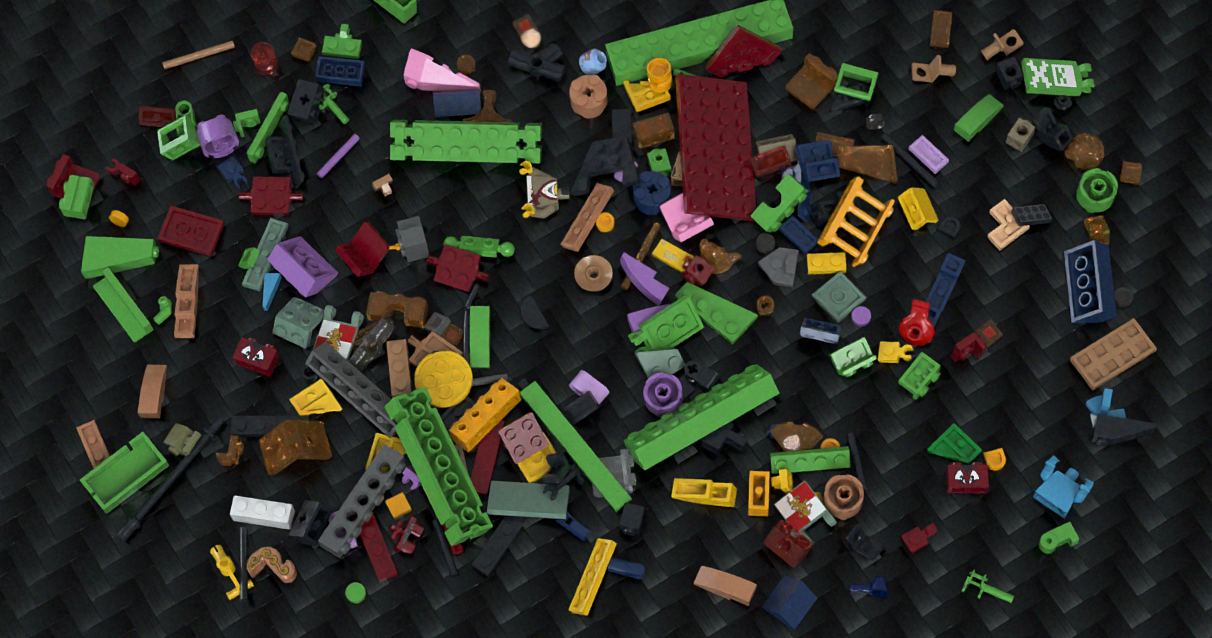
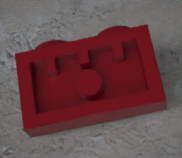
[951,332,986,362]

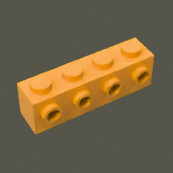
[449,378,521,453]

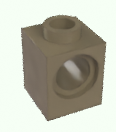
[1006,118,1035,152]

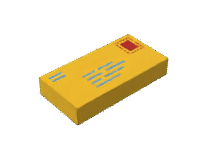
[652,239,694,272]

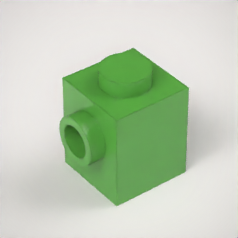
[647,149,671,177]

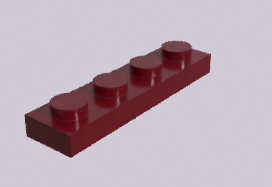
[353,515,398,582]

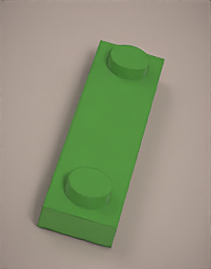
[247,92,290,164]

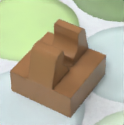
[372,174,393,196]

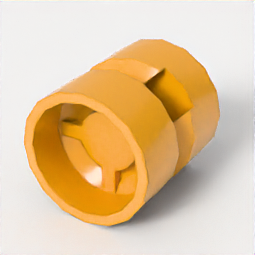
[647,58,672,93]

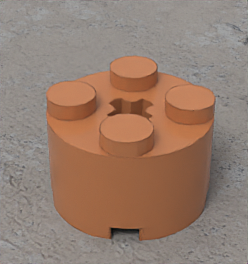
[570,75,607,118]
[823,474,864,520]

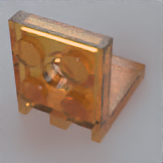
[259,420,332,475]

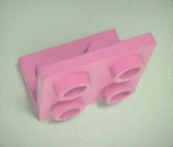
[659,193,714,242]

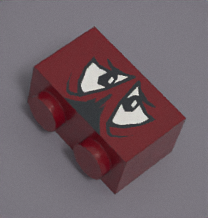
[232,337,280,377]
[946,462,989,493]

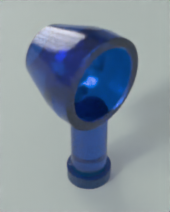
[851,576,889,598]

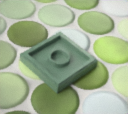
[812,271,866,323]

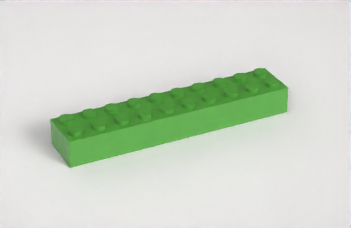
[605,0,793,86]

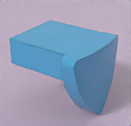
[1086,388,1113,415]

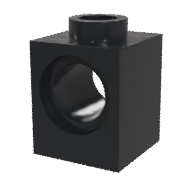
[996,57,1024,90]
[620,503,645,536]

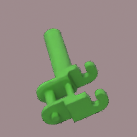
[319,84,349,124]
[962,569,1014,603]

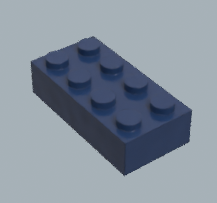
[315,56,366,87]
[433,89,482,117]

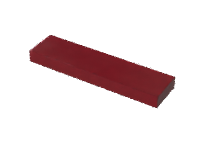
[470,421,505,496]

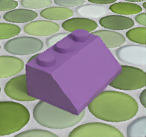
[268,236,338,297]

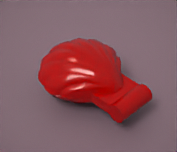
[899,299,935,346]

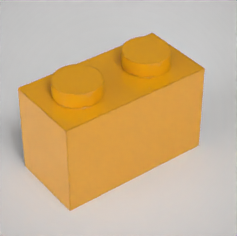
[748,471,769,517]

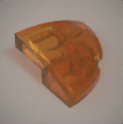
[769,422,823,452]

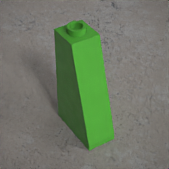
[81,236,159,278]

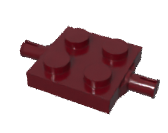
[239,177,304,215]
[426,244,489,292]

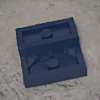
[795,140,840,182]

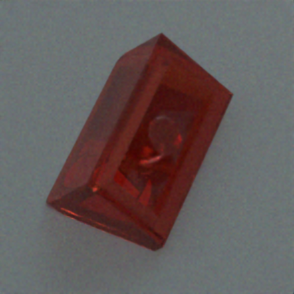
[139,105,176,127]
[750,146,792,178]

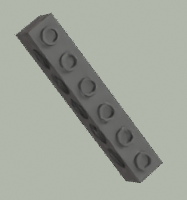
[305,342,397,439]
[318,444,406,558]

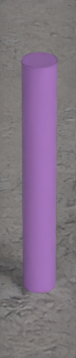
[317,134,360,178]

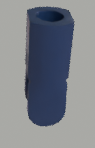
[555,512,591,541]
[608,557,645,579]

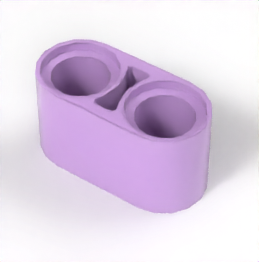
[569,370,609,404]

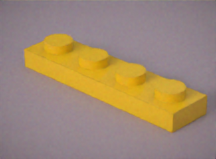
[569,538,617,616]

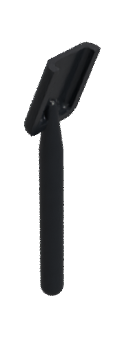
[463,285,479,366]

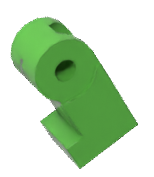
[1039,522,1079,554]

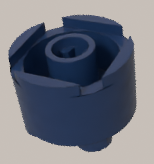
[633,171,671,215]

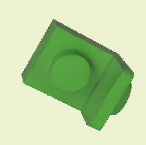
[233,109,261,137]

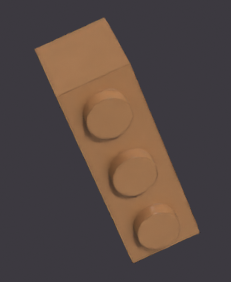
[387,339,413,397]

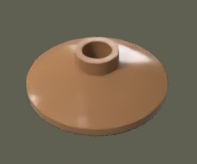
[574,255,613,291]

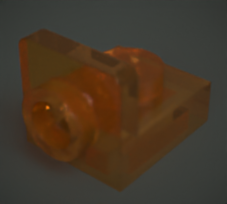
[1084,215,1109,245]

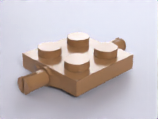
[408,331,463,368]

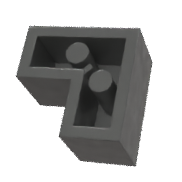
[395,216,429,262]

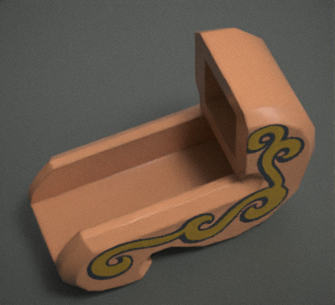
[247,547,297,583]

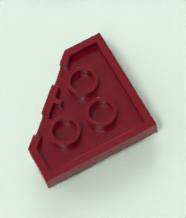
[705,25,782,77]

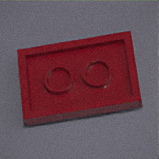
[158,206,225,257]

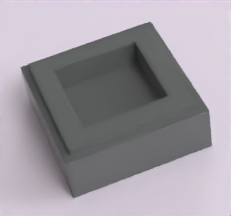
[424,312,451,336]

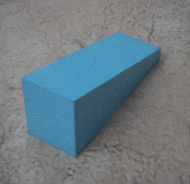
[262,273,282,311]

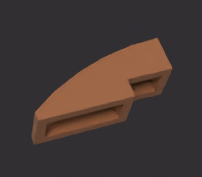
[138,365,167,418]
[693,566,757,606]

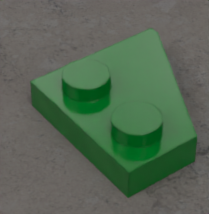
[927,423,982,465]

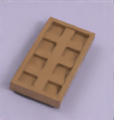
[1070,318,1157,391]

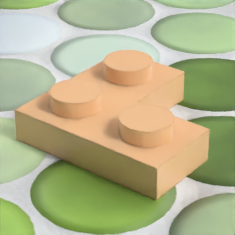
[988,199,1029,251]

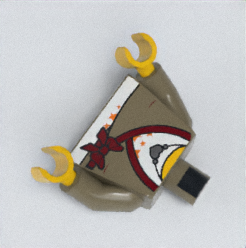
[519,161,569,219]

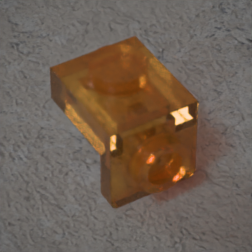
[216,435,244,466]

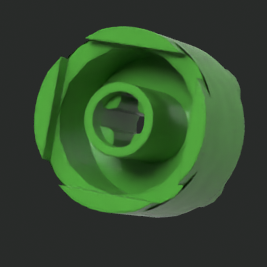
[1076,168,1118,213]

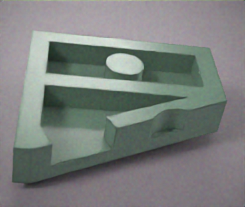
[635,348,685,378]

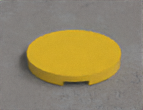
[414,351,473,408]

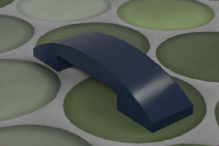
[926,253,966,327]

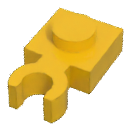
[878,342,913,363]

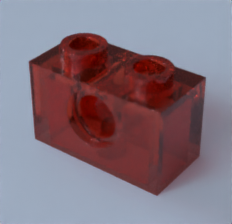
[763,520,813,568]

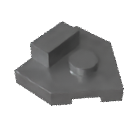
[758,247,798,288]

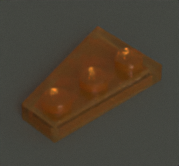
[837,145,897,183]

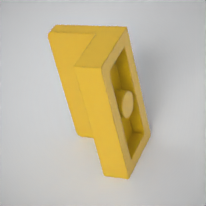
[898,187,939,230]

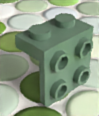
[273,297,324,349]

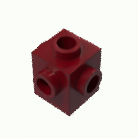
[681,255,714,287]

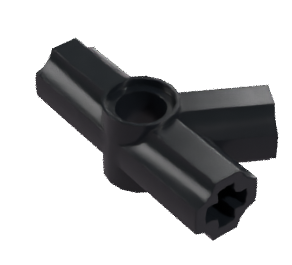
[508,43,566,82]

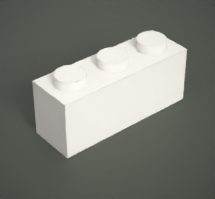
[230,496,295,530]

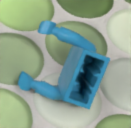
[1033,455,1094,519]

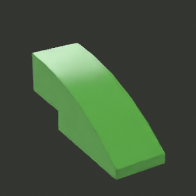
[954,94,1004,142]
[470,306,491,368]

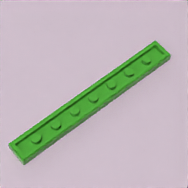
[520,381,632,512]

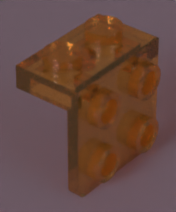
[786,53,838,109]

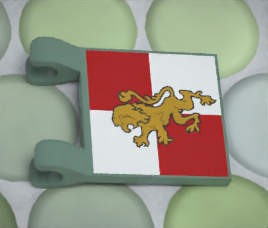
[313,305,364,361]
[774,481,837,546]

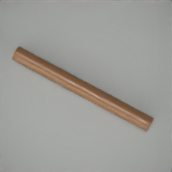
[162,40,235,69]

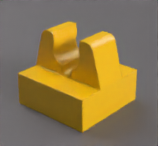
[771,469,793,494]

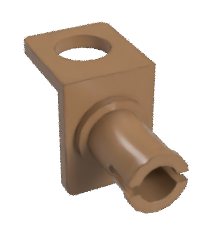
[981,30,1024,60]
[911,55,956,82]

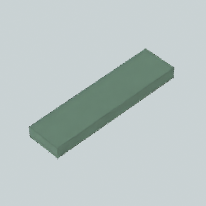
[242,218,289,292]

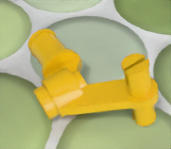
[210,545,254,600]

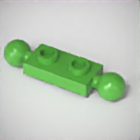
[443,236,515,257]

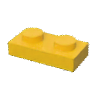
[807,252,846,275]

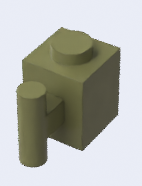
[163,423,201,456]

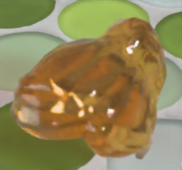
[699,239,742,274]

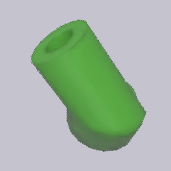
[153,296,172,325]

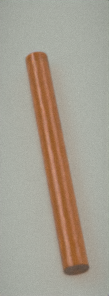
[621,223,661,290]

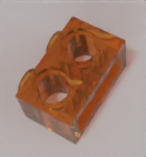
[633,113,674,149]

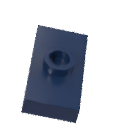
[779,215,818,255]

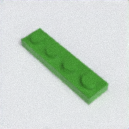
[770,446,850,474]

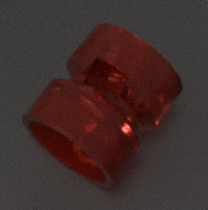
[251,42,278,75]

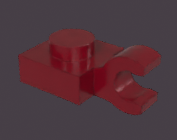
[106,159,140,186]
[901,523,938,554]

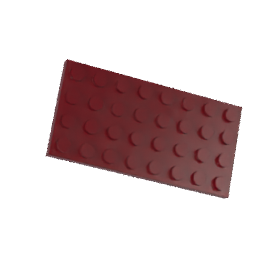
[675,74,756,221]

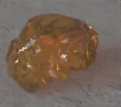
[1064,133,1104,170]

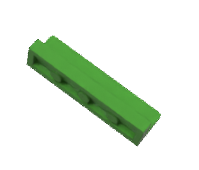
[93,267,153,342]

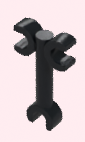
[543,457,589,501]

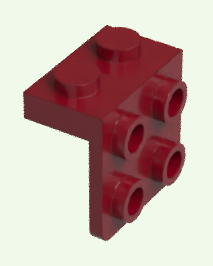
[47,154,100,198]
[335,222,390,277]

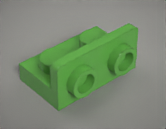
[898,352,941,400]

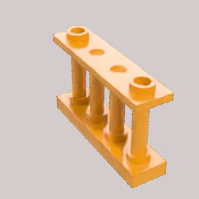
[817,176,895,267]

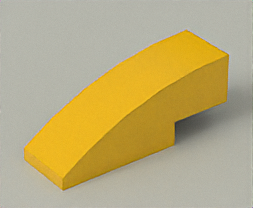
[671,478,737,507]

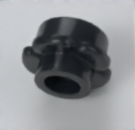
[1053,95,1072,111]

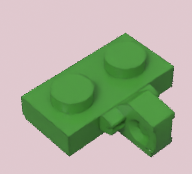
[322,24,362,59]

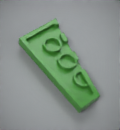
[675,282,758,344]

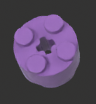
[196,115,239,158]
[643,373,683,417]

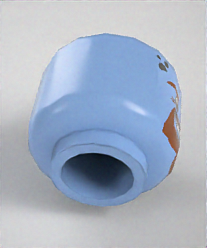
[579,49,607,75]

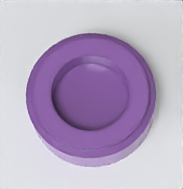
[851,306,871,327]

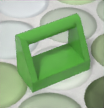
[834,63,878,101]
[157,114,200,160]

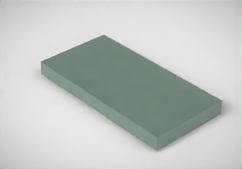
[487,481,569,519]

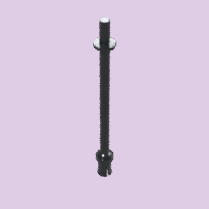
[116,417,225,542]

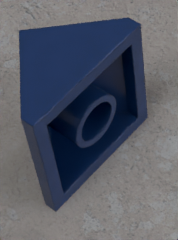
[762,575,817,630]

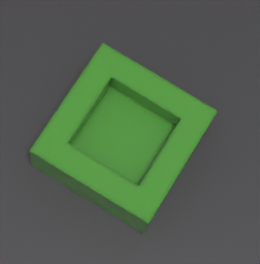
[238,247,260,269]

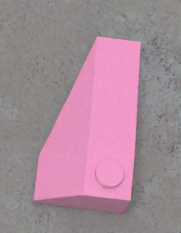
[403,48,481,93]

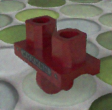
[388,517,424,554]

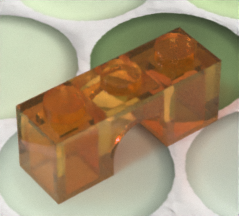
[366,291,428,328]

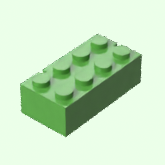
[80,432,169,514]

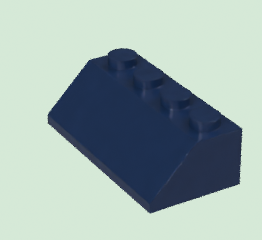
[1064,240,1117,323]

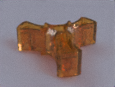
[463,90,512,122]

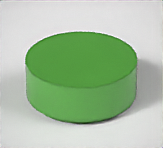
[345,582,366,604]

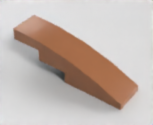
[174,264,199,338]

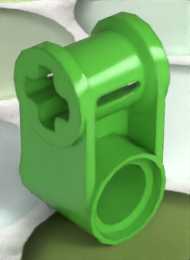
[175,101,197,137]

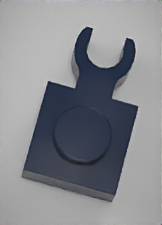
[217,156,248,190]

